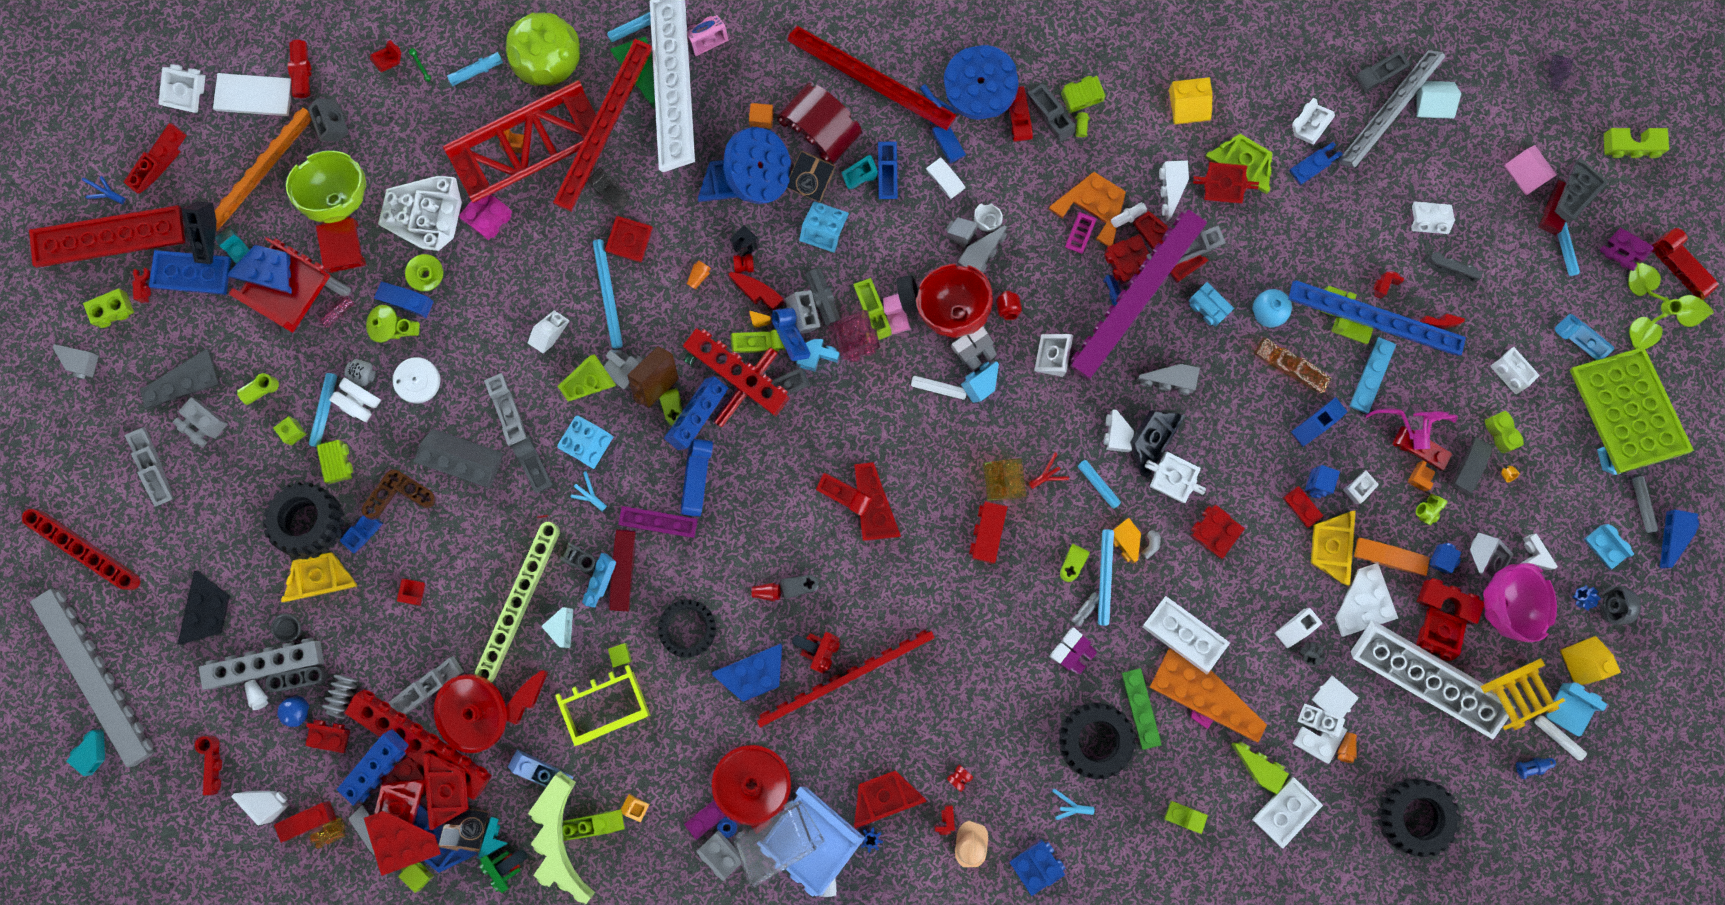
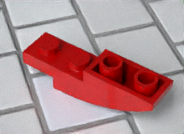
[124,123,187,194]

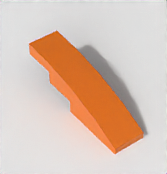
[1354,538,1430,576]

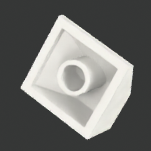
[231,791,289,825]

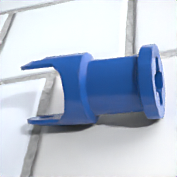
[1516,757,1556,779]

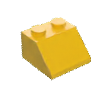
[1169,77,1213,125]

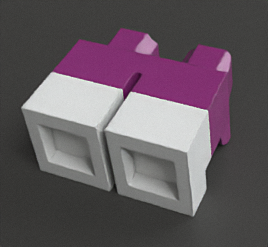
[1049,627,1097,675]

